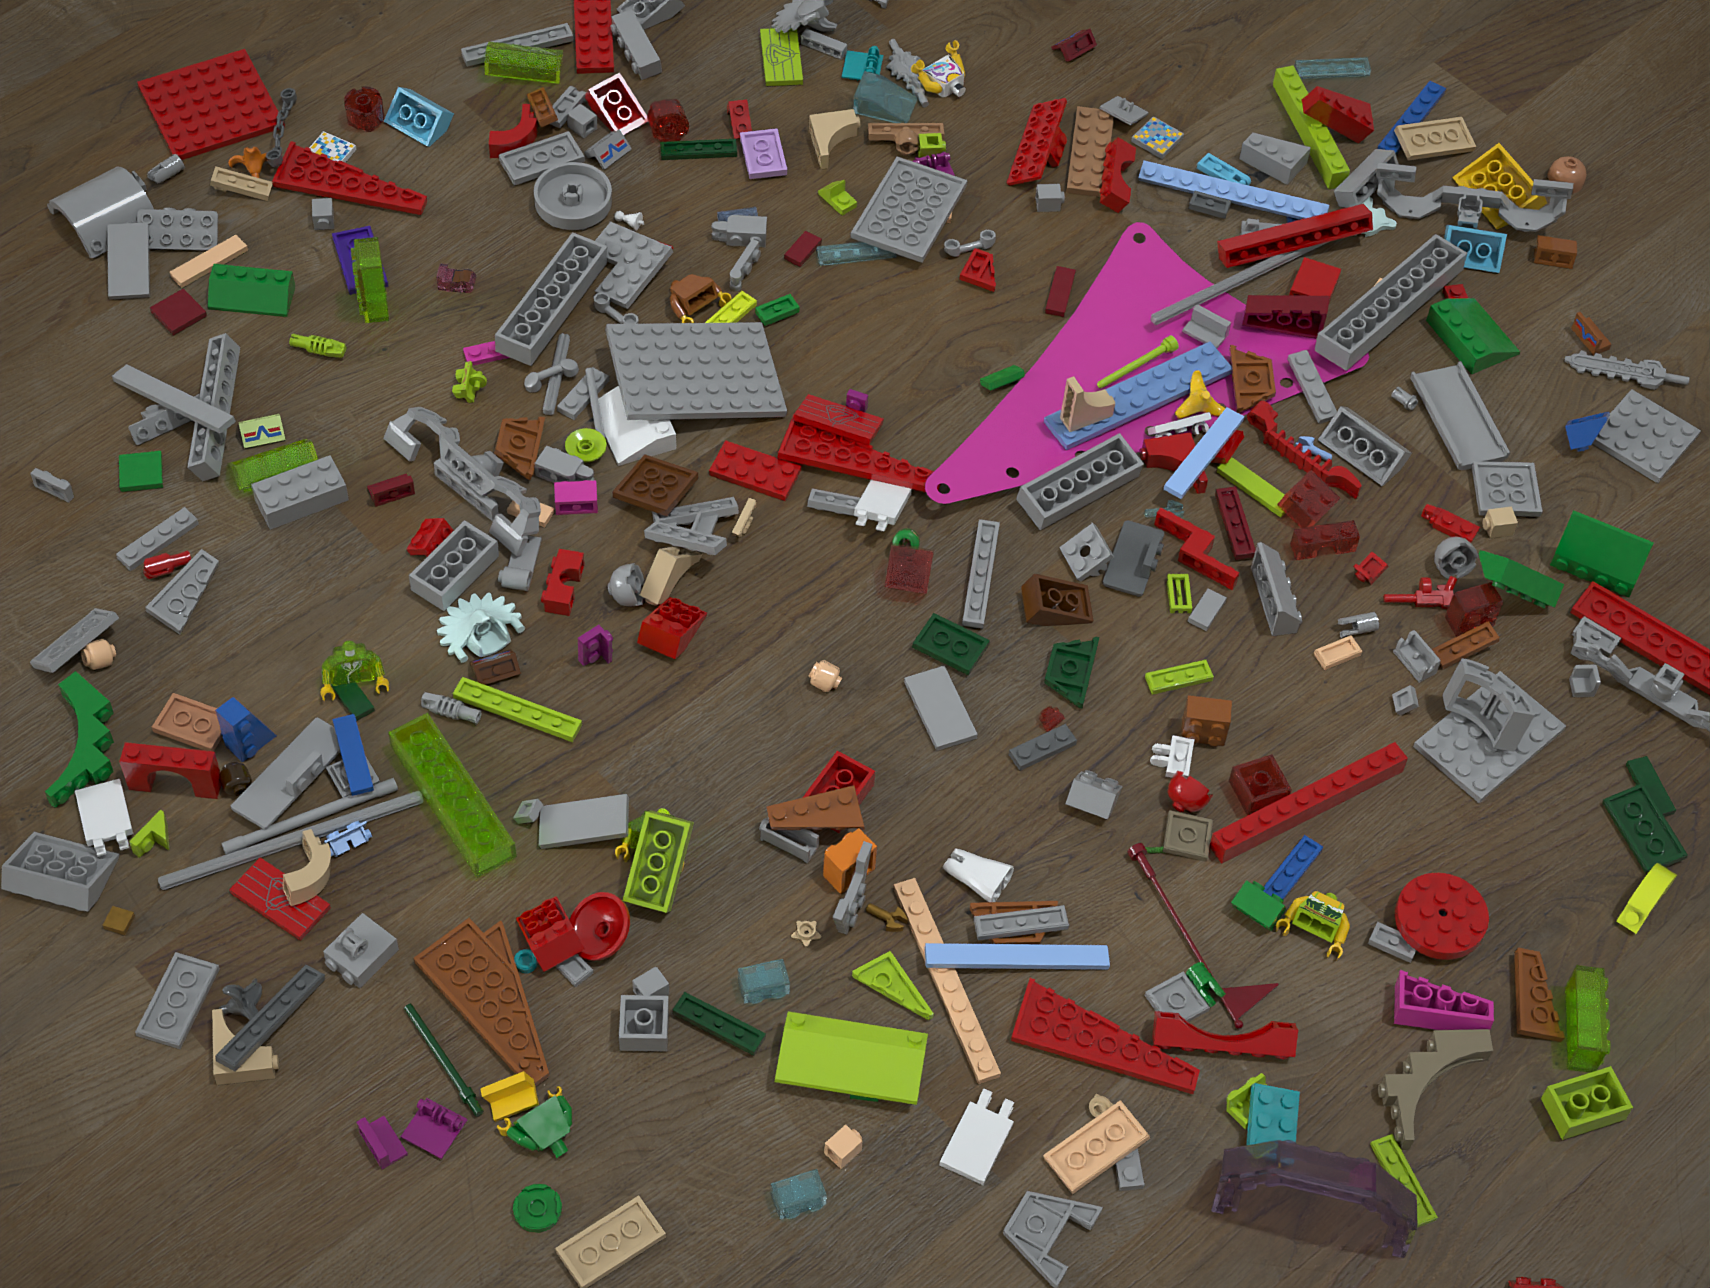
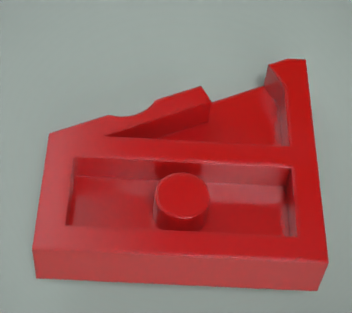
[959,248,996,292]

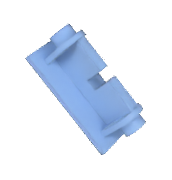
[323,821,372,857]

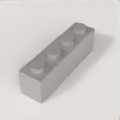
[610,9,662,80]
[1334,149,1399,208]

